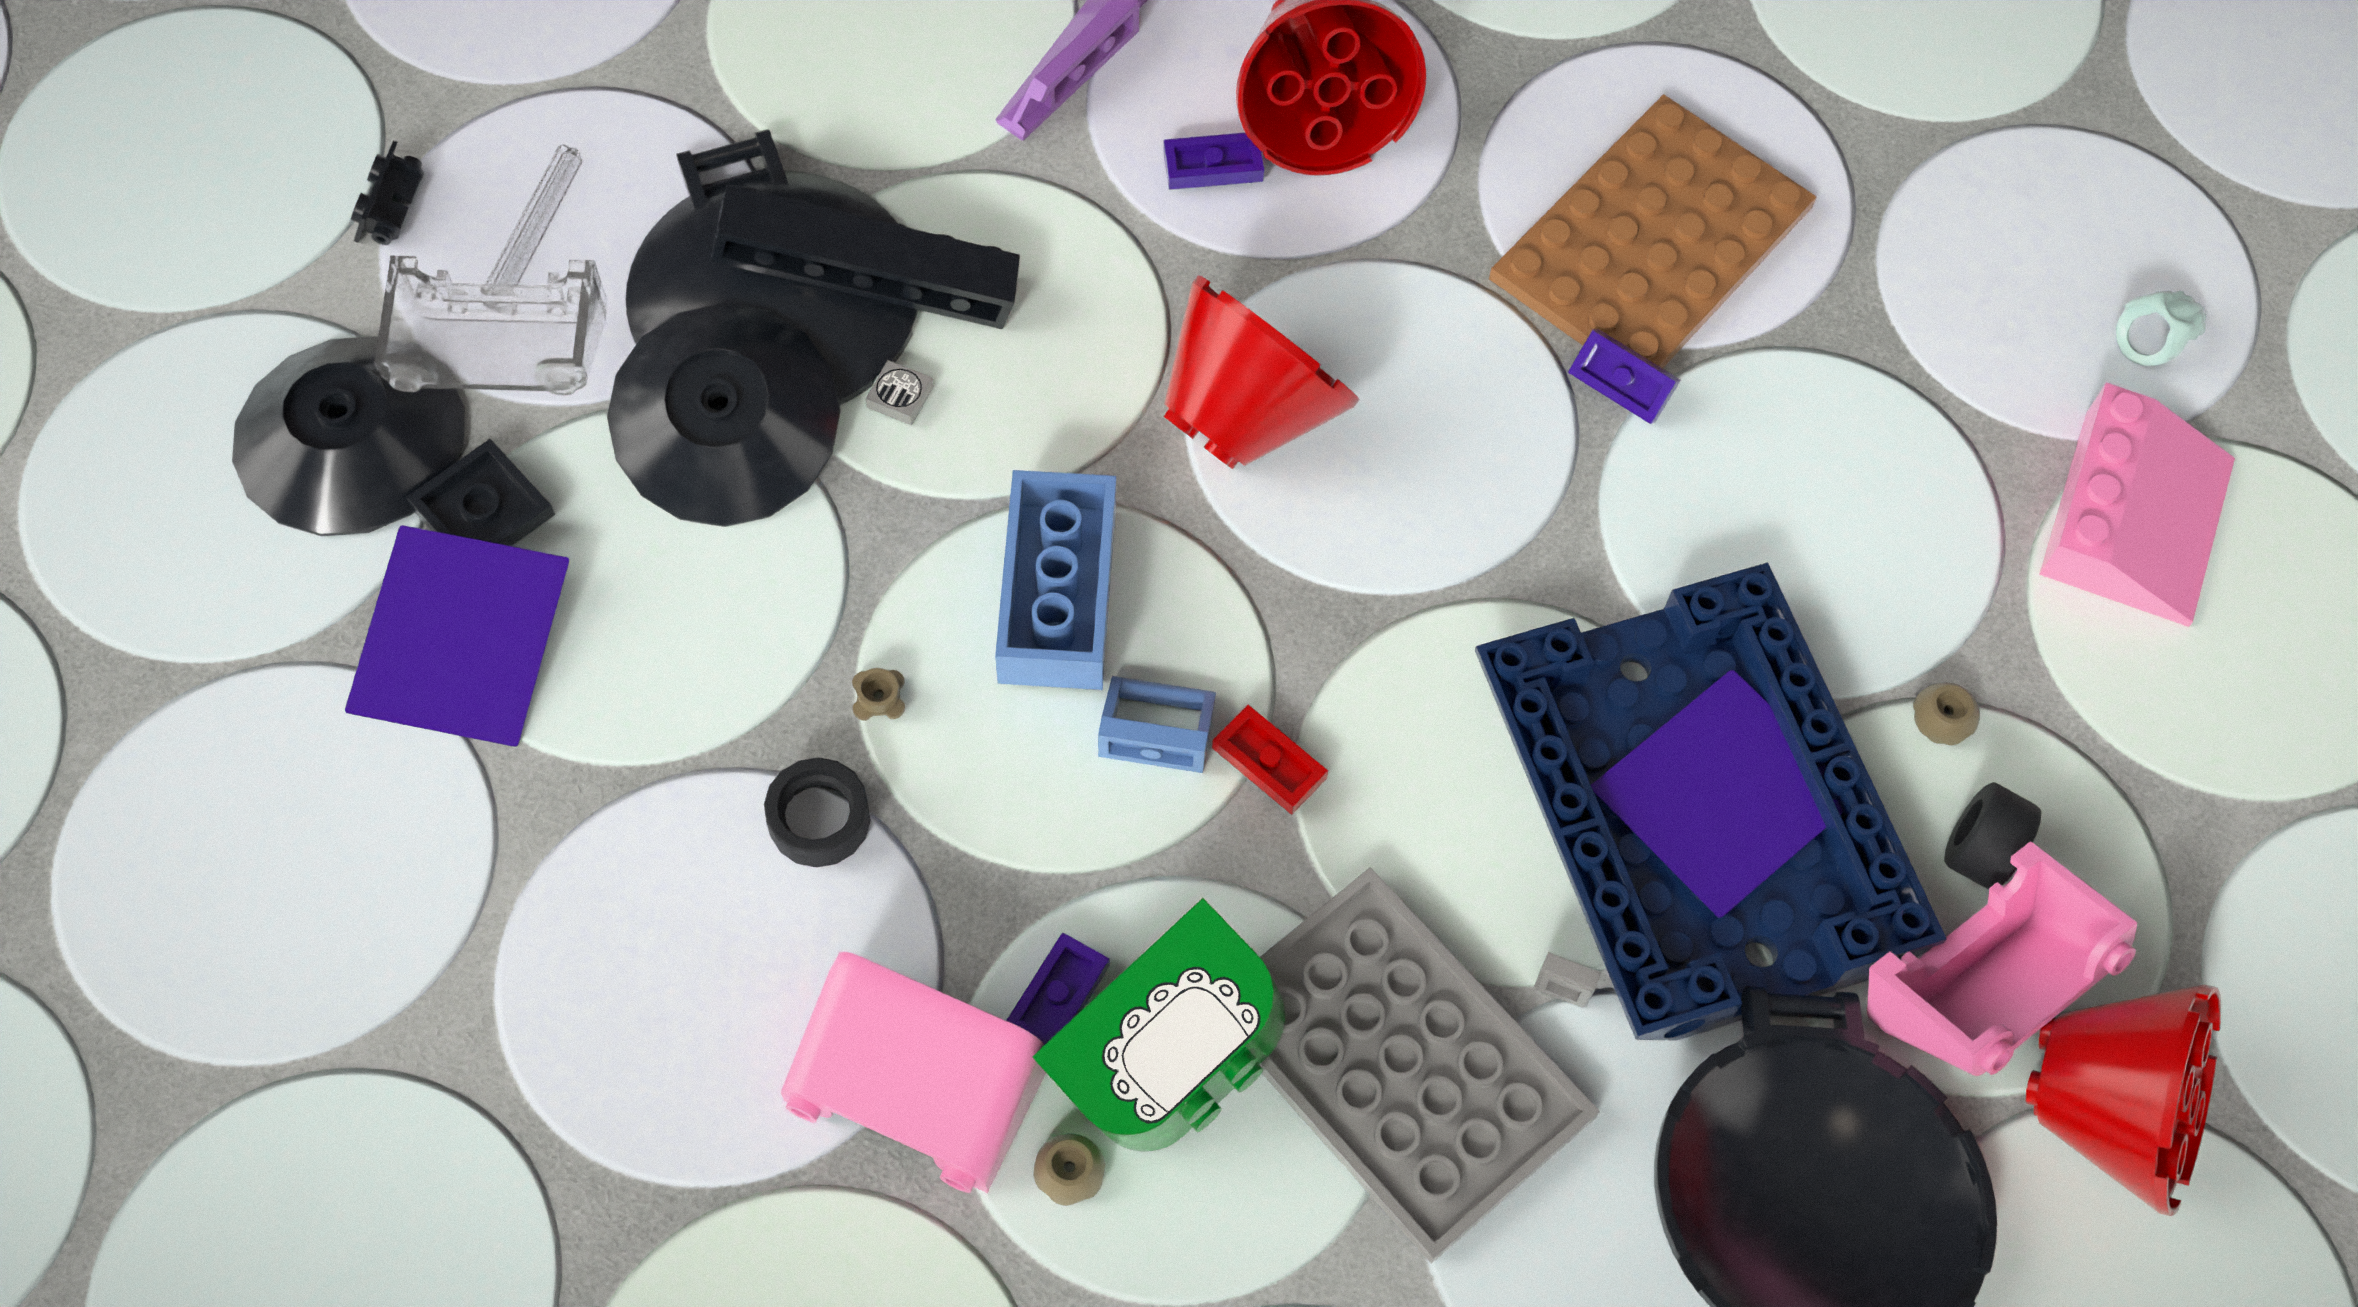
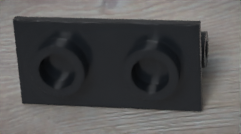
[350,140,424,245]

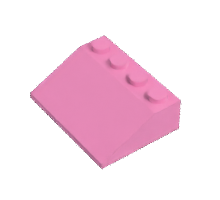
[2039,382,2235,627]

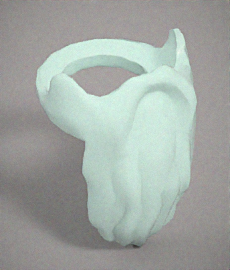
[2116,291,2206,366]

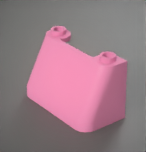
[1867,841,2137,1076]
[781,952,1046,1193]

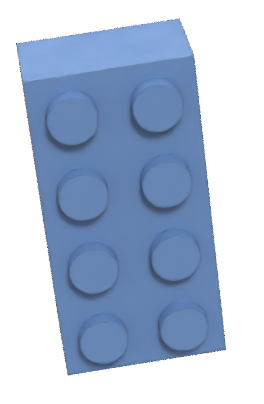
[995,470,1116,690]

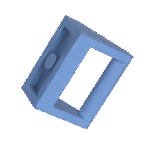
[1098,676,1216,773]

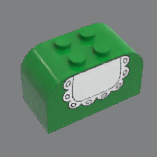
[1032,898,1285,1151]

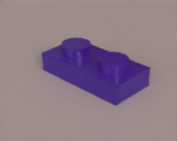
[1163,133,1264,190]
[1568,328,1681,424]
[1006,932,1110,1045]

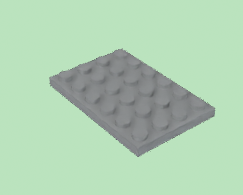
[1260,867,1600,1264]

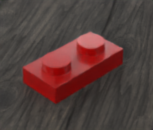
[1212,704,1328,815]

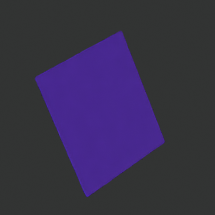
[345,525,569,747]
[1591,670,1843,918]

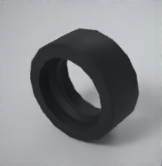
[764,757,871,868]

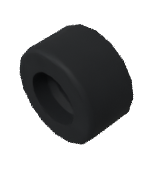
[1944,782,2041,890]

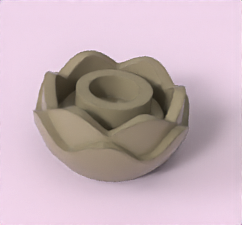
[1913,682,1980,746]
[1033,1133,1106,1206]

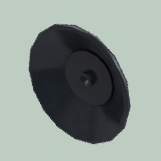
[607,303,841,527]
[232,336,465,537]

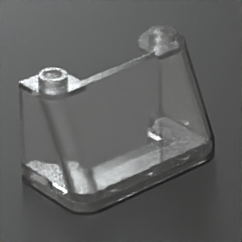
[374,255,608,396]

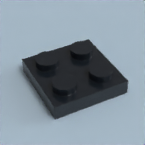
[406,439,555,546]

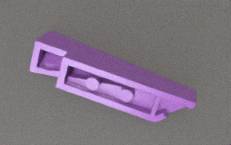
[996,0,1148,141]

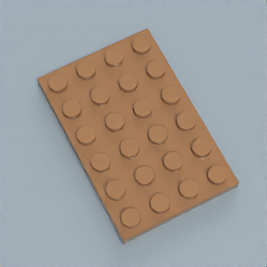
[1489,94,1817,368]

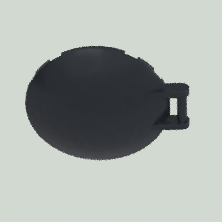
[625,129,918,411]
[1654,986,1997,1307]

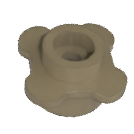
[852,668,905,721]

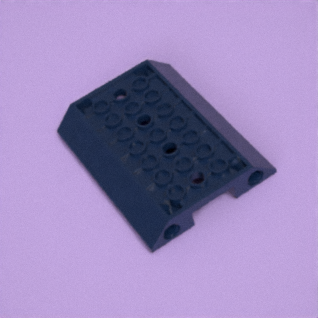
[1475,562,1947,1041]

